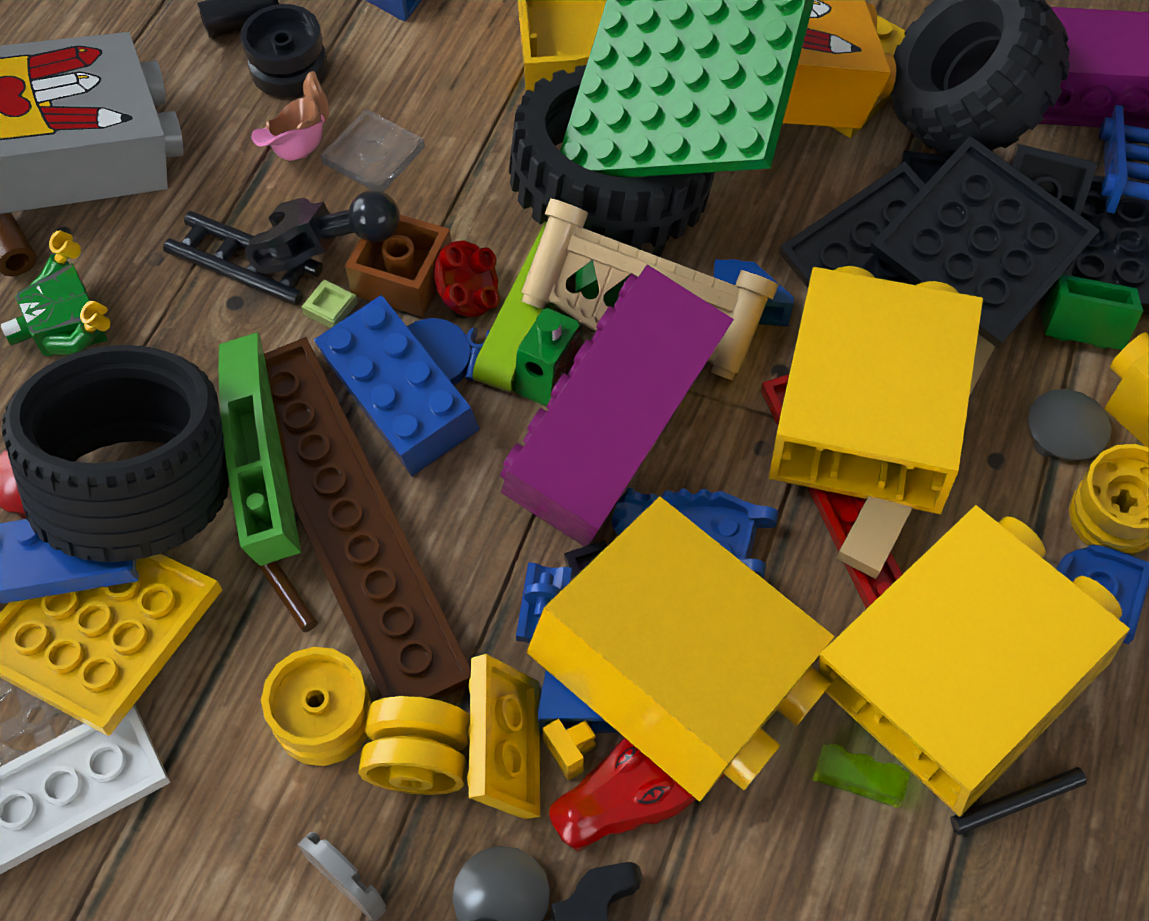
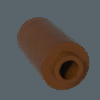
[0,212,36,277]

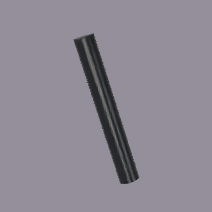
[950,767,1087,835]

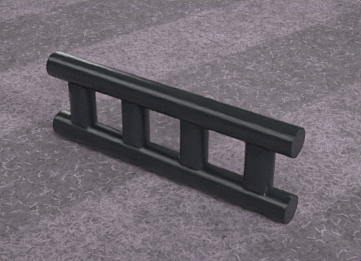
[163,211,323,305]

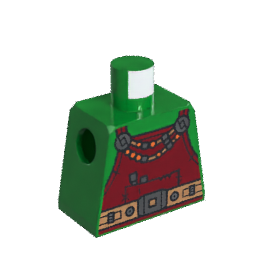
[514,308,585,407]

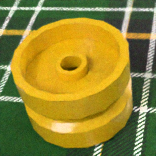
[261,647,372,766]
[358,696,470,795]

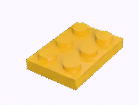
[467,654,540,820]

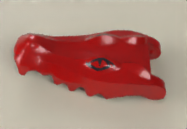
[549,737,725,852]

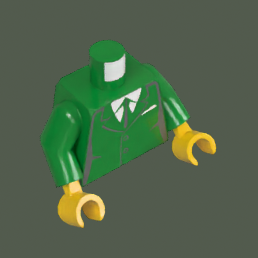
[1,230,110,356]

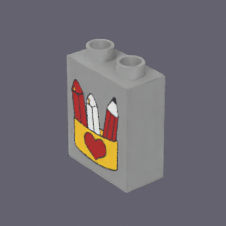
[0,32,183,214]

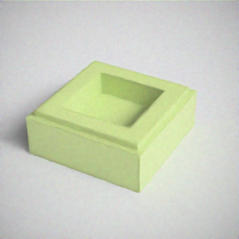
[301,280,358,328]

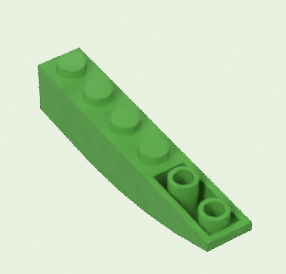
[218,332,301,566]

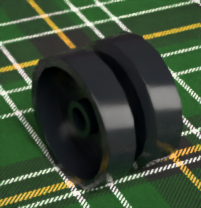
[241,4,328,98]

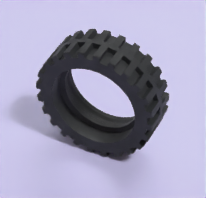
[509,65,715,250]

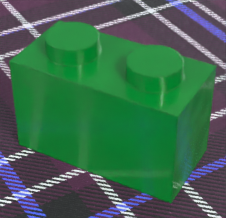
[1041,274,1143,350]

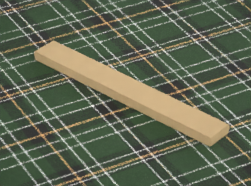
[836,334,995,579]

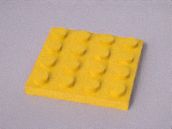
[0,554,222,736]

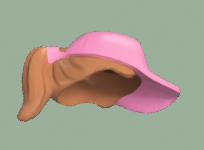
[251,71,329,161]

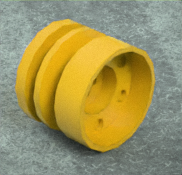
[1069,444,1149,556]

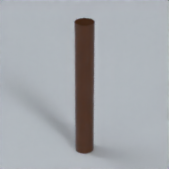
[236,531,318,632]

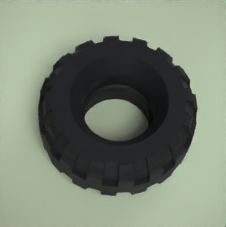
[890,0,1070,156]

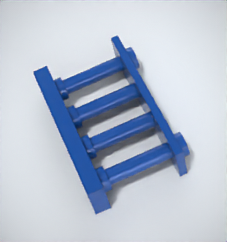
[1099,105,1149,213]

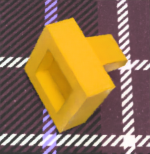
[543,718,596,781]

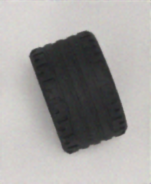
[2,345,229,562]

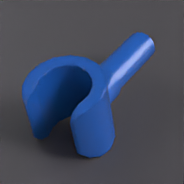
[465,327,490,381]

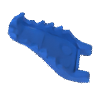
[612,488,779,578]

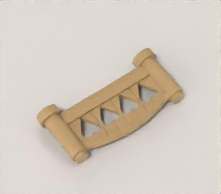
[521,198,779,381]

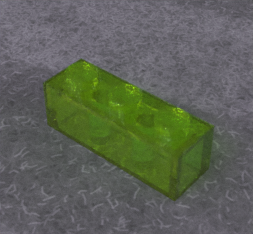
[812,744,910,808]

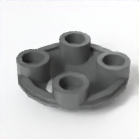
[1027,389,1112,461]
[452,846,550,921]

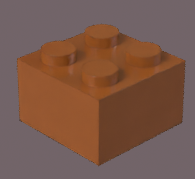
[345,214,451,317]

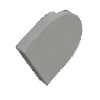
[298,831,387,921]

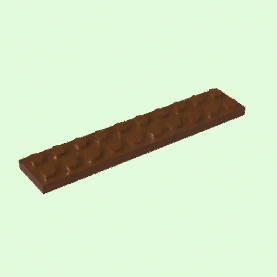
[264,337,471,700]

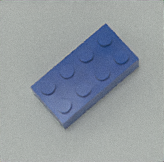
[314,295,480,476]

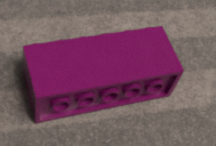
[1039,7,1149,129]
[500,264,734,546]

